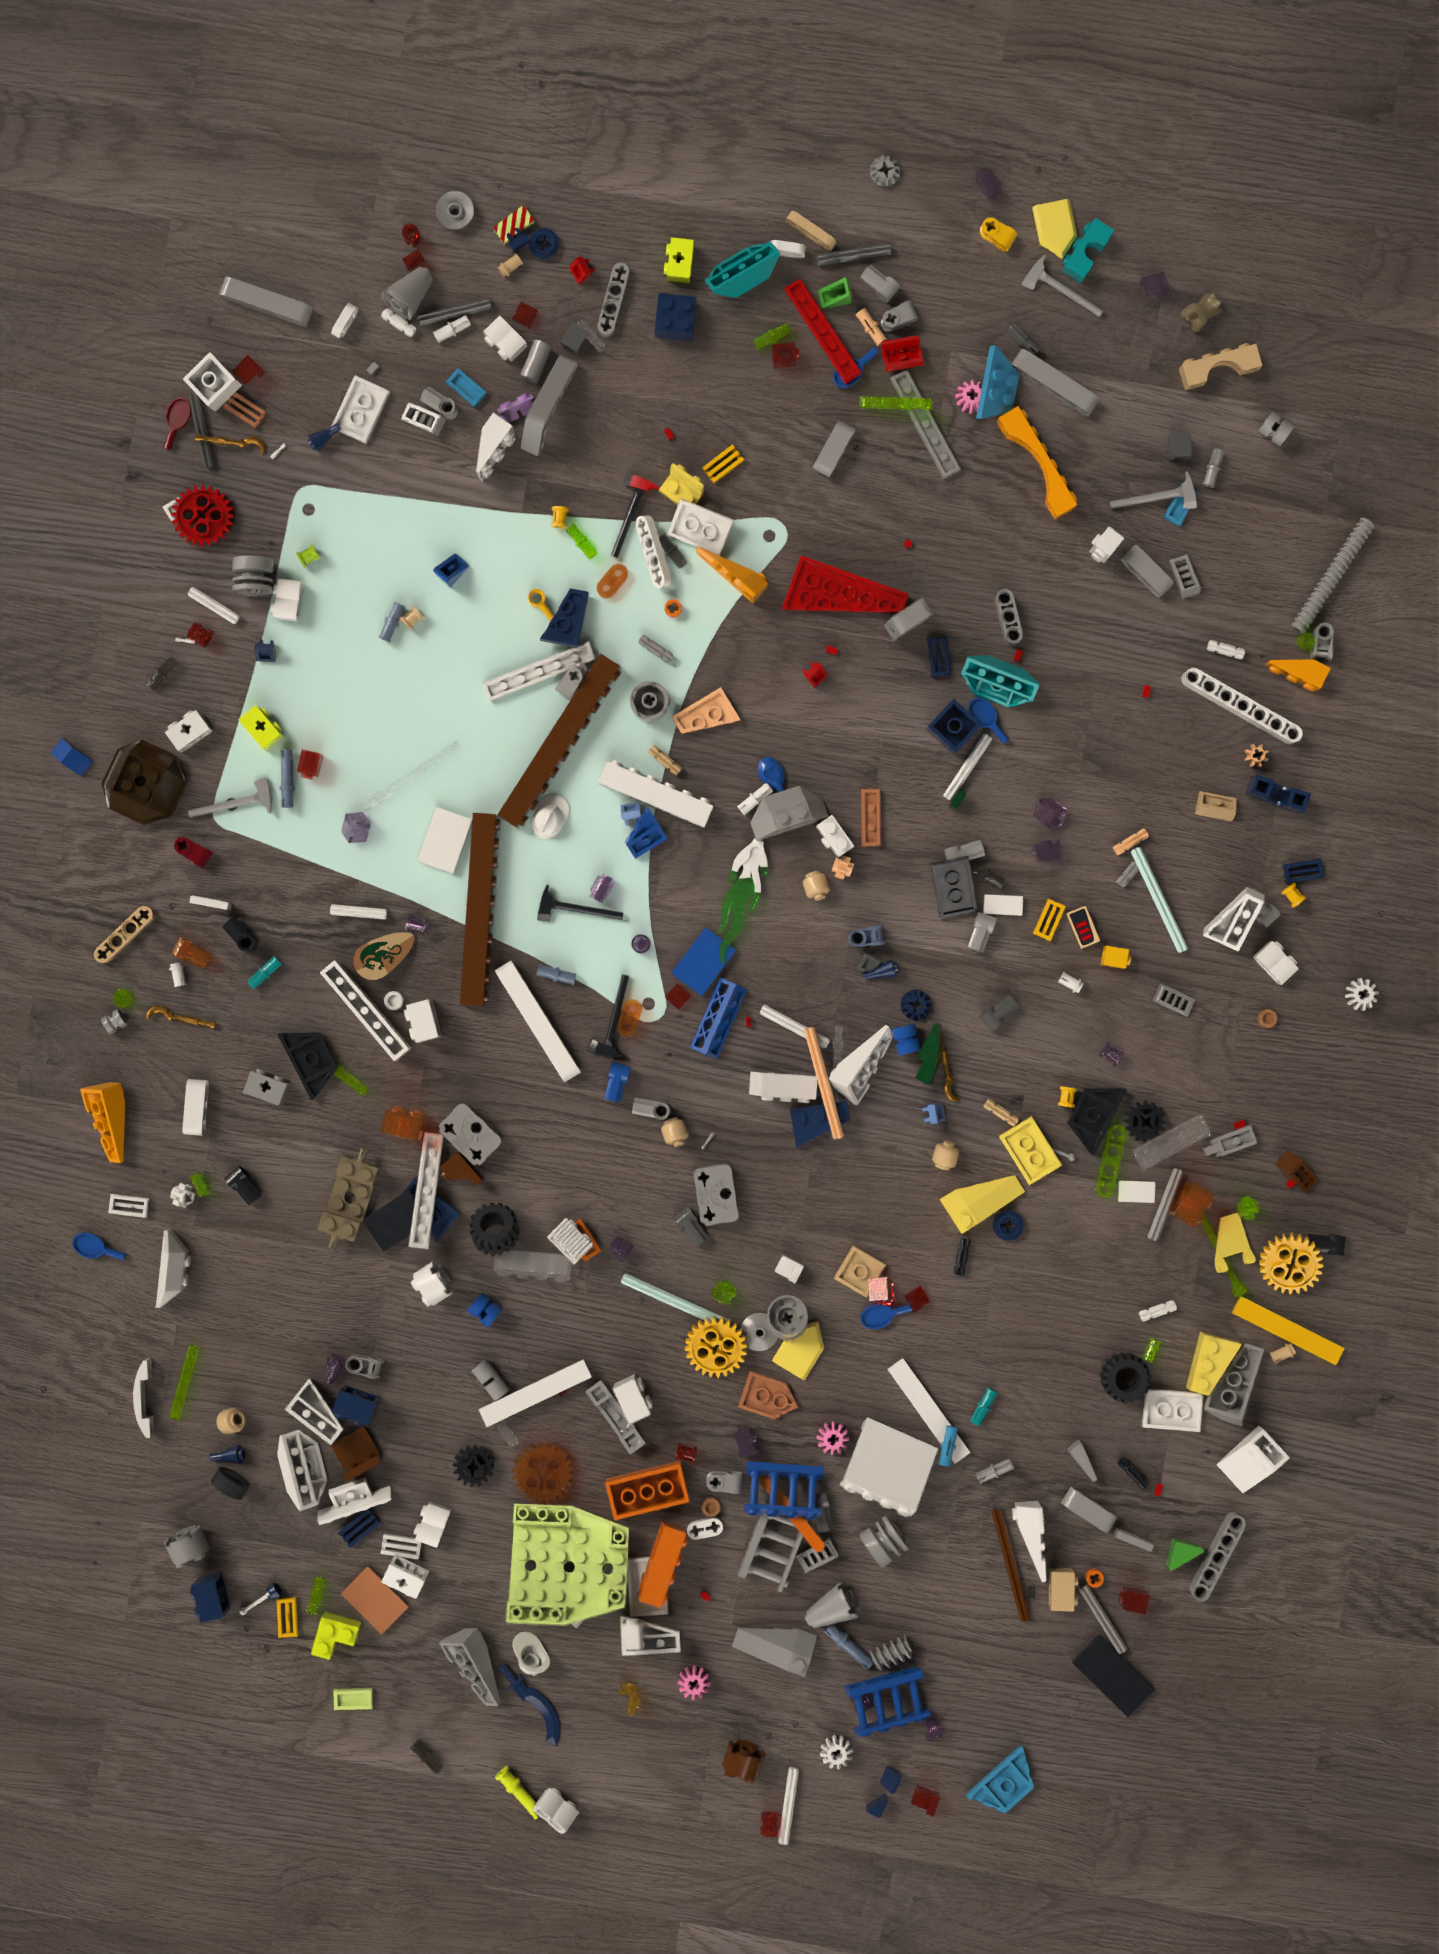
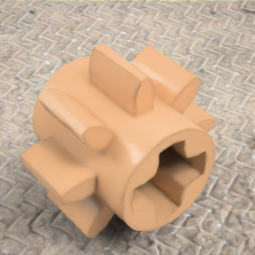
[1244,744,1269,767]
[832,855,854,879]

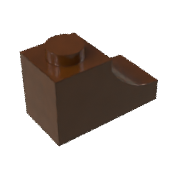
[1275,1150,1319,1194]
[440,1151,484,1186]

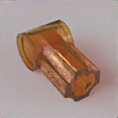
[170,937,212,969]

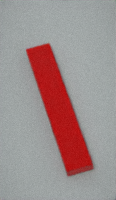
[784,279,861,384]

